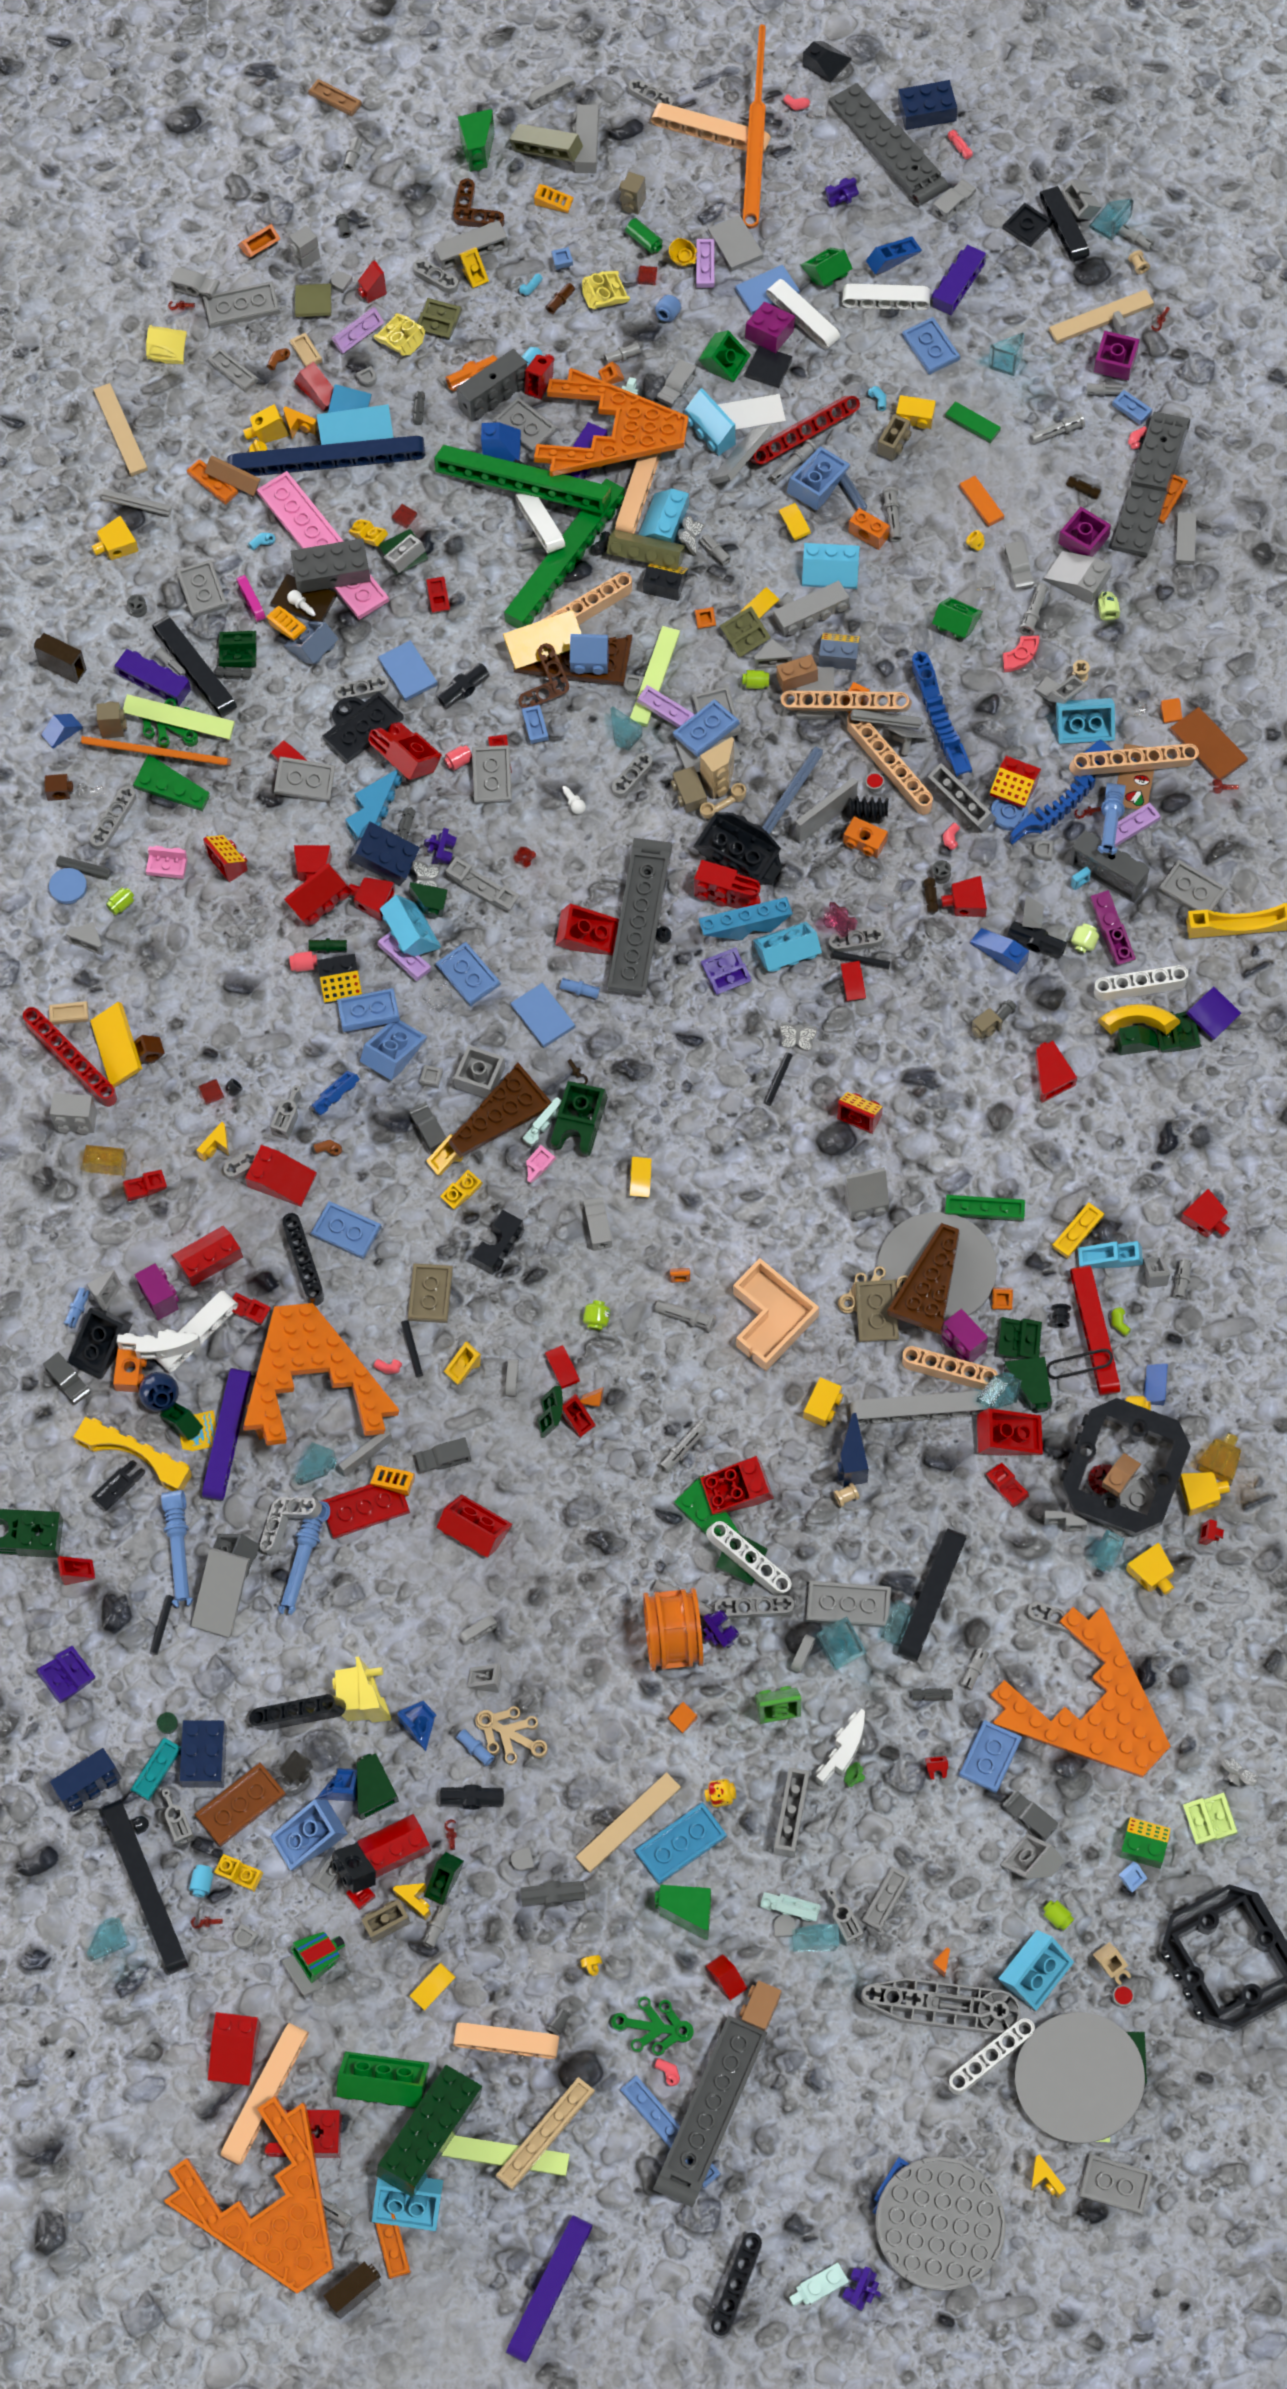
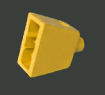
[243,404,289,443]
[91,516,139,560]
[1179,1472,1230,1516]
[1126,1542,1175,1595]

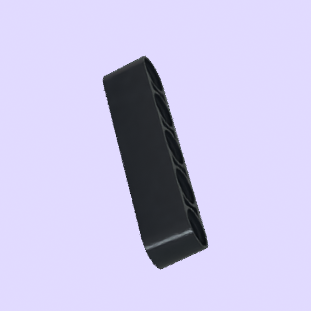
[1040,186,1090,262]
[282,1213,324,1306]
[249,1694,346,1730]
[711,2232,762,2339]

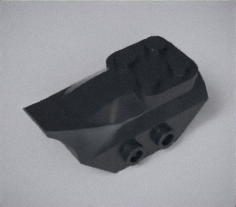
[693,812,783,885]

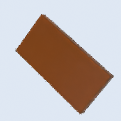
[1170,707,1248,782]
[194,1762,286,1847]

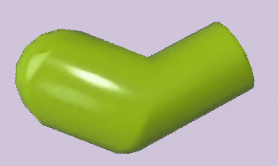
[1111,1307,1131,1337]

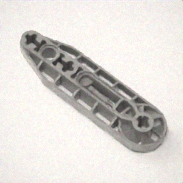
[861,1978,1021,2035]

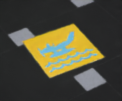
[179,1410,217,1451]

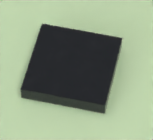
[1002,202,1053,247]
[746,346,792,388]

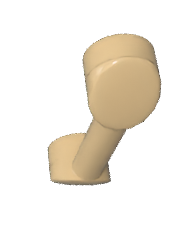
[700,783,746,819]

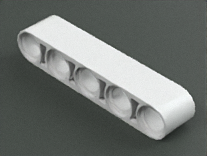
[766,279,841,349]
[842,284,931,310]
[515,493,565,554]
[1094,965,1188,1001]
[155,1291,238,1373]
[706,1521,792,1596]
[948,2018,1035,2095]

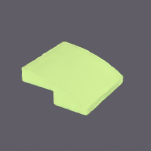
[1183,1793,1238,1845]

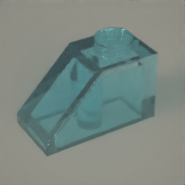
[610,706,642,751]
[976,1372,1022,1409]
[295,1442,337,1485]
[1092,1530,1125,1572]
[87,1917,130,1962]
[792,1924,839,1952]

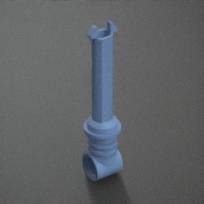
[1098,783,1126,855]
[161,1490,193,1608]
[278,1501,330,1615]

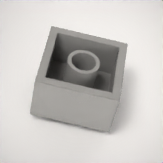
[454,1045,505,1098]
[50,1093,97,1134]

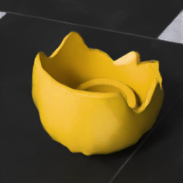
[669,238,697,266]

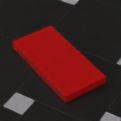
[322,1476,410,1539]

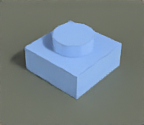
[1119,1861,1147,1892]

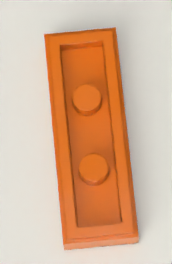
[187,459,238,505]
[1159,475,1188,525]
[959,476,1004,527]
[375,2213,411,2279]

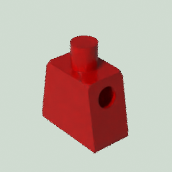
[525,354,555,399]
[294,845,332,881]
[941,876,987,917]
[349,877,395,921]
[1181,1189,1231,1237]

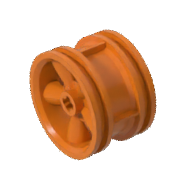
[643,1588,703,1671]

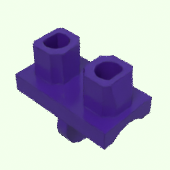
[825,177,859,208]
[424,828,457,865]
[703,1610,740,1648]
[842,2266,882,2311]

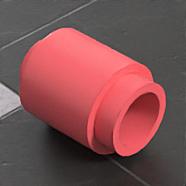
[444,745,472,771]
[289,951,318,972]

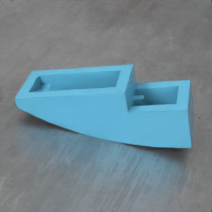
[1078,1241,1143,1268]

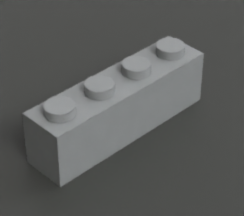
[572,105,599,173]
[433,221,508,271]
[773,581,849,637]
[928,763,997,832]
[774,1767,810,1858]

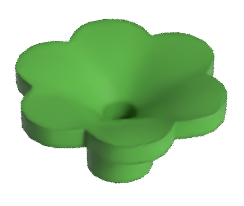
[844,1762,865,1787]

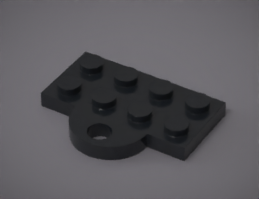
[323,691,404,763]

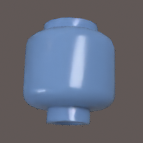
[655,295,681,322]

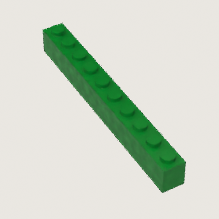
[434,445,612,514]
[504,478,625,629]

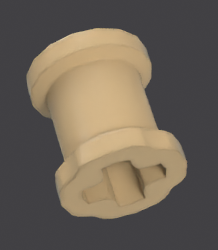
[1128,250,1150,275]
[1072,660,1090,683]
[833,1483,860,1507]

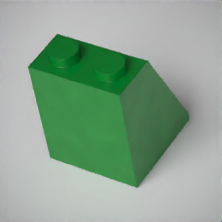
[458,109,495,172]
[655,1885,711,1940]

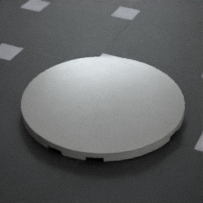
[878,1212,997,1322]
[1015,2012,1145,2144]
[875,2157,1006,2291]

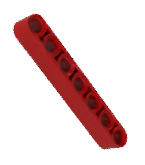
[749,396,860,464]
[23,1007,117,1107]
[1070,1265,1121,1396]

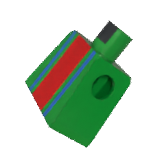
[290,1932,345,1984]

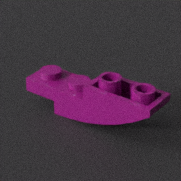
[1090,890,1136,966]

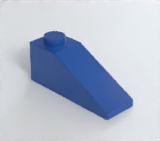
[865,236,922,275]
[970,928,1029,974]

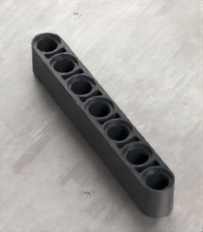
[152,615,237,717]
[897,1528,967,1662]

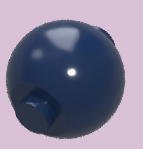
[139,1372,179,1412]

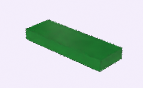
[945,401,1001,443]

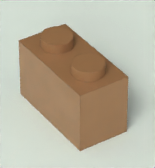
[776,655,818,692]
[739,1980,782,2032]

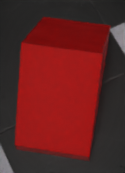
[561,1394,596,1438]
[57,1556,95,1585]
[706,1954,748,2001]

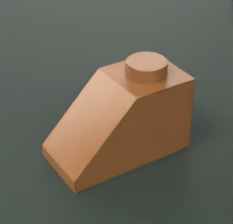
[1102,1453,1141,1498]

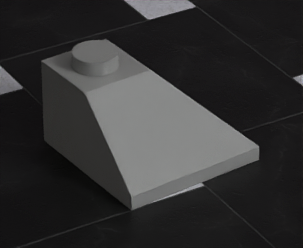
[1001,1834,1064,1879]

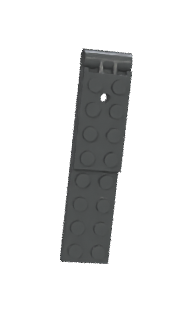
[828,83,949,206]
[1111,412,1190,557]
[607,838,672,995]
[653,2015,767,2208]

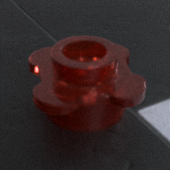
[514,847,536,867]

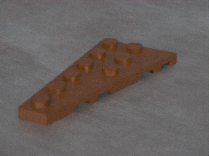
[514,634,633,686]
[448,1062,552,1158]
[887,1223,960,1335]

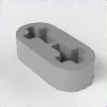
[223,1151,256,1180]
[506,1359,519,1396]
[460,1615,498,1645]
[791,1634,816,1673]

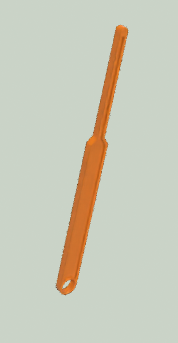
[743,24,766,229]

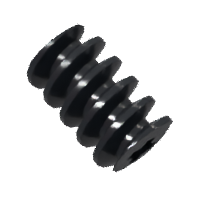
[849,796,889,822]

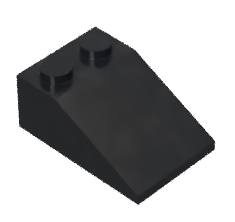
[67,1307,132,1379]

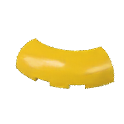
[1098,1004,1181,1035]

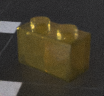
[82,1145,127,1176]

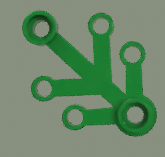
[138,699,199,748]
[611,1996,694,2056]

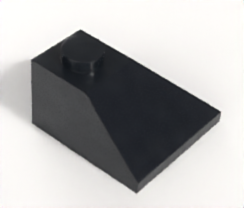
[803,41,852,83]

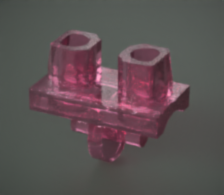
[823,902,858,937]

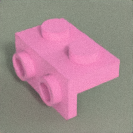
[146,846,188,879]

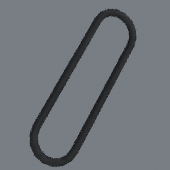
[1047,1349,1113,1379]

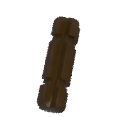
[1066,476,1101,499]
[924,877,938,914]

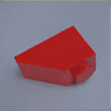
[357,260,387,304]

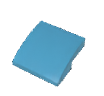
[328,384,372,413]

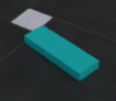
[130,1737,181,1802]

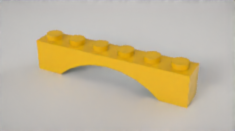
[1186,903,1287,939]
[73,1417,192,1491]

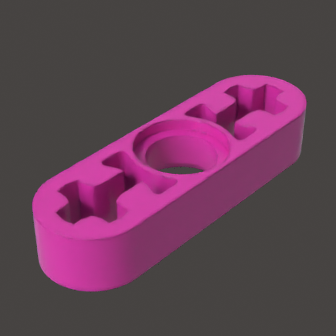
[236,575,266,622]

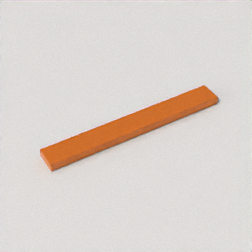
[81,736,231,766]

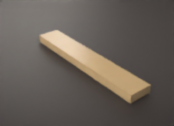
[1049,289,1154,344]
[93,383,148,477]
[575,1772,681,1873]
[496,2077,595,2191]

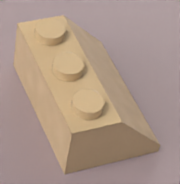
[700,737,734,799]

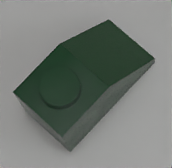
[409,882,448,918]
[1117,1025,1159,1056]
[160,1403,203,1440]
[425,1852,464,1905]

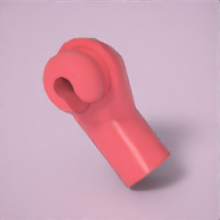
[783,94,810,111]
[1128,426,1148,450]
[943,823,960,850]
[373,1359,402,1375]
[654,2058,680,2086]

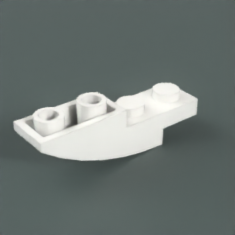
[117,1330,200,1359]
[815,1709,865,1787]

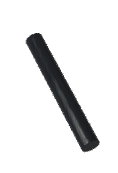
[832,951,890,969]
[764,1052,793,1106]
[401,1320,423,1377]
[150,1595,174,1655]

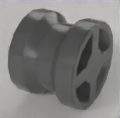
[127,594,147,618]
[932,860,951,884]

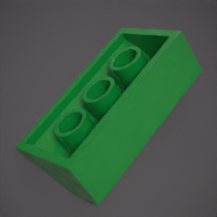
[336,2051,429,2108]

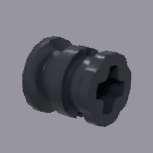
[1051,1303,1071,1328]

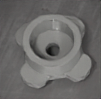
[778,592,796,607]

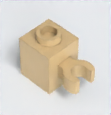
[1093,1942,1131,1985]

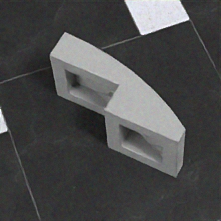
[1044,1511,1087,1532]

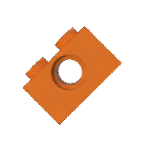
[848,508,890,550]
[843,816,888,858]
[113,1347,147,1392]

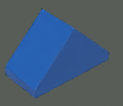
[41,714,83,749]

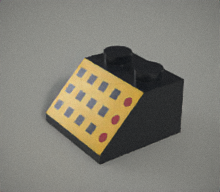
[643,564,688,601]
[317,954,362,1004]

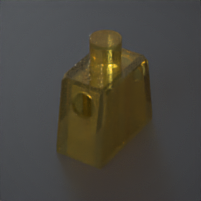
[1196,1433,1241,1486]

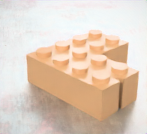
[733,1258,819,1371]

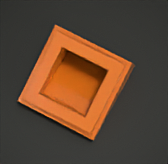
[598,361,624,384]
[694,607,716,628]
[1160,698,1182,723]
[670,1268,690,1283]
[992,1287,1013,1310]
[580,1387,604,1407]
[668,1702,697,1733]
[933,1947,950,1977]

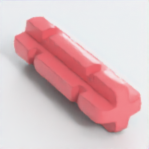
[948,130,973,160]

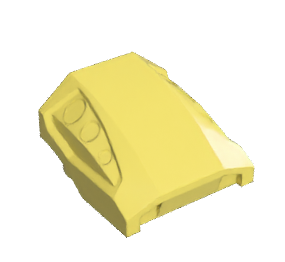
[582,271,630,309]
[373,313,425,356]
[146,325,187,364]

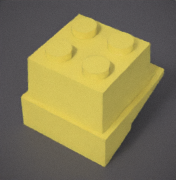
[332,1657,391,1723]

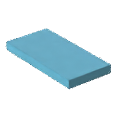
[317,404,394,445]

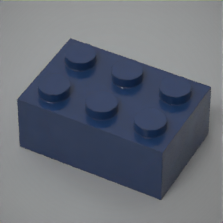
[898,80,958,130]
[349,821,420,886]
[180,1720,227,1788]
[49,1748,122,1813]

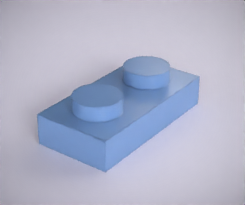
[1112,390,1153,425]
[522,705,549,744]

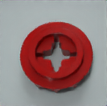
[1088,1463,1113,1495]

